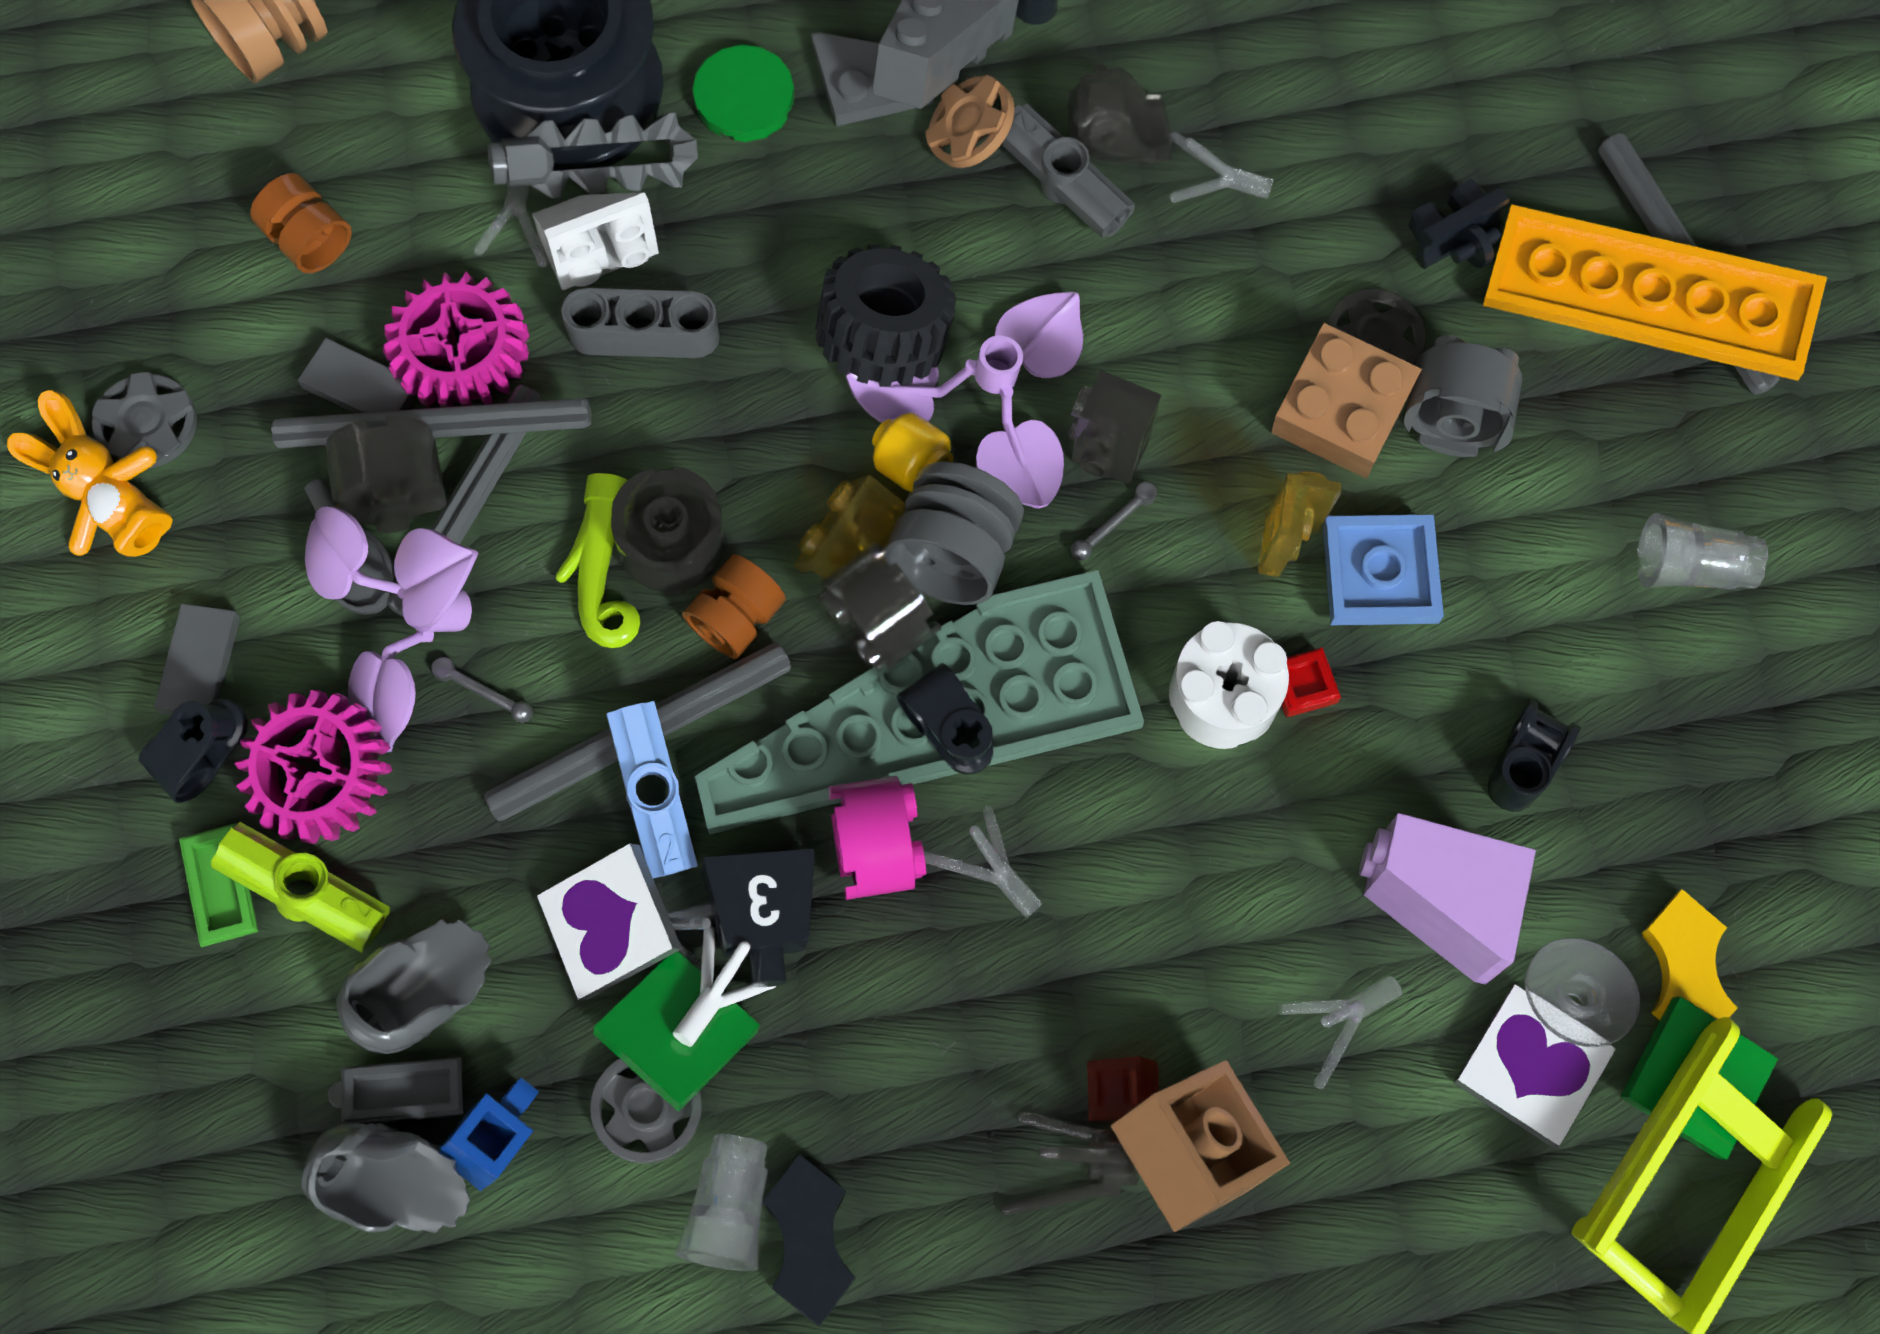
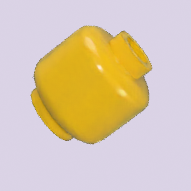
[872,412,954,492]

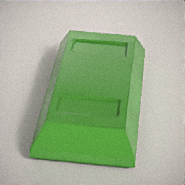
[179,823,259,947]

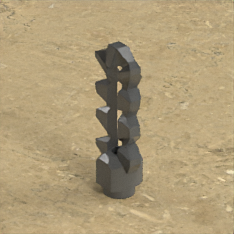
[488,113,698,198]

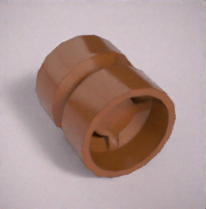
[250,173,352,273]
[682,554,786,659]

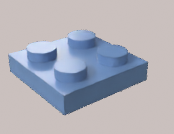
[1322,515,1444,625]

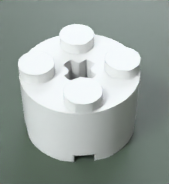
[1169,621,1289,749]

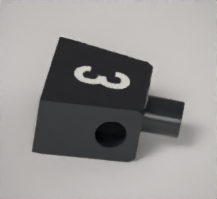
[702,849,815,988]

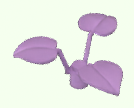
[846,292,1083,508]
[305,506,478,752]

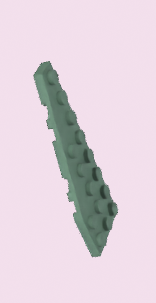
[695,570,1144,835]

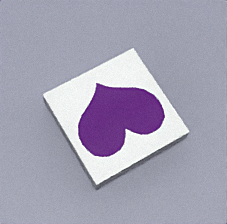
[537,844,682,1000]
[1453,985,1616,1149]

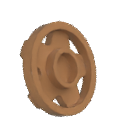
[926,75,1015,168]

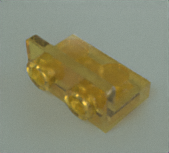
[1258,471,1342,577]
[794,475,906,603]

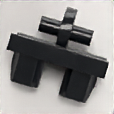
[1408,179,1509,270]

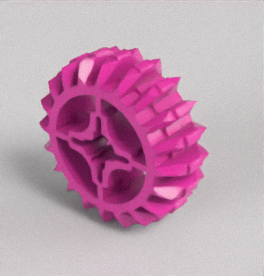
[383,272,529,408]
[234,690,393,844]

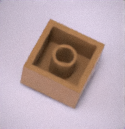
[1271,323,1422,479]
[1111,1060,1290,1232]

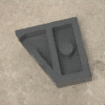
[811,33,934,126]

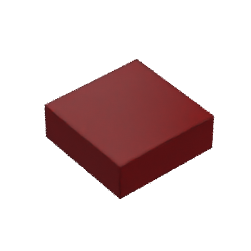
[1282,647,1341,718]

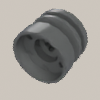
[884,461,1024,605]

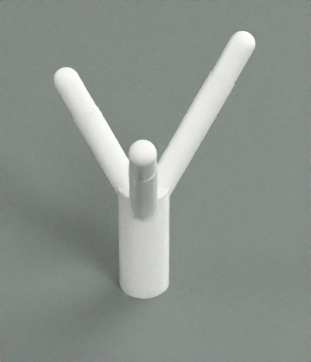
[673,926,776,1047]

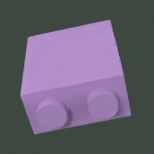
[1359,813,1536,985]

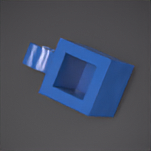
[440,1077,539,1191]

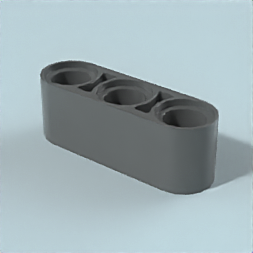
[561,288,720,358]

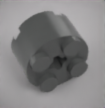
[1404,335,1523,457]

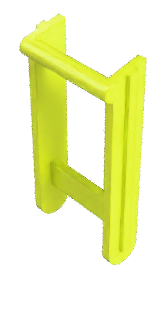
[1572,1017,1832,1334]

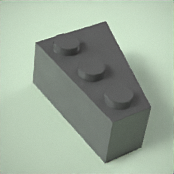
[872,0,1018,109]

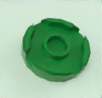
[692,45,795,142]

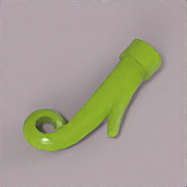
[555,473,640,648]

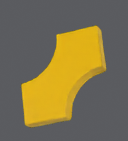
[1641,889,1738,1020]

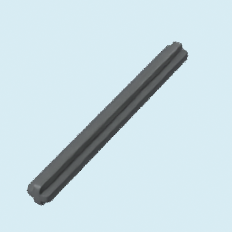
[1598,133,1780,395]
[271,398,592,448]
[484,643,791,821]

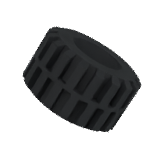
[815,244,956,387]

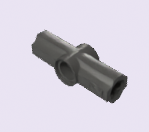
[1001,104,1135,239]

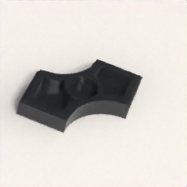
[762,1154,856,1327]

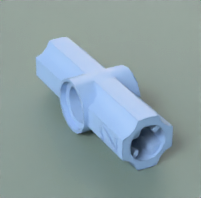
[606,701,698,879]

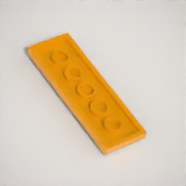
[1483,204,1827,381]

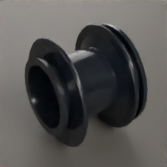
[452,0,664,171]

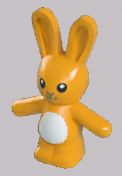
[7,390,173,557]

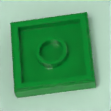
[593,951,760,1112]
[1620,997,1778,1160]

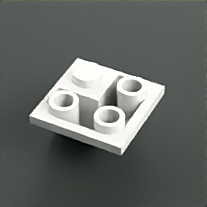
[532,192,659,290]

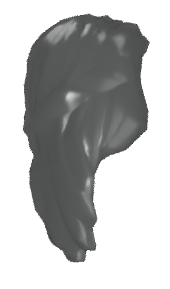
[336,920,492,1054]
[301,1123,471,1233]

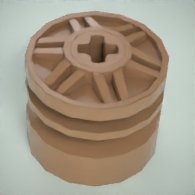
[191,0,328,84]

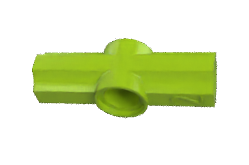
[211,822,390,953]

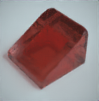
[1087,1056,1159,1121]

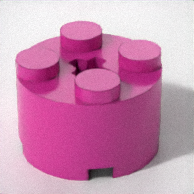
[828,776,926,900]

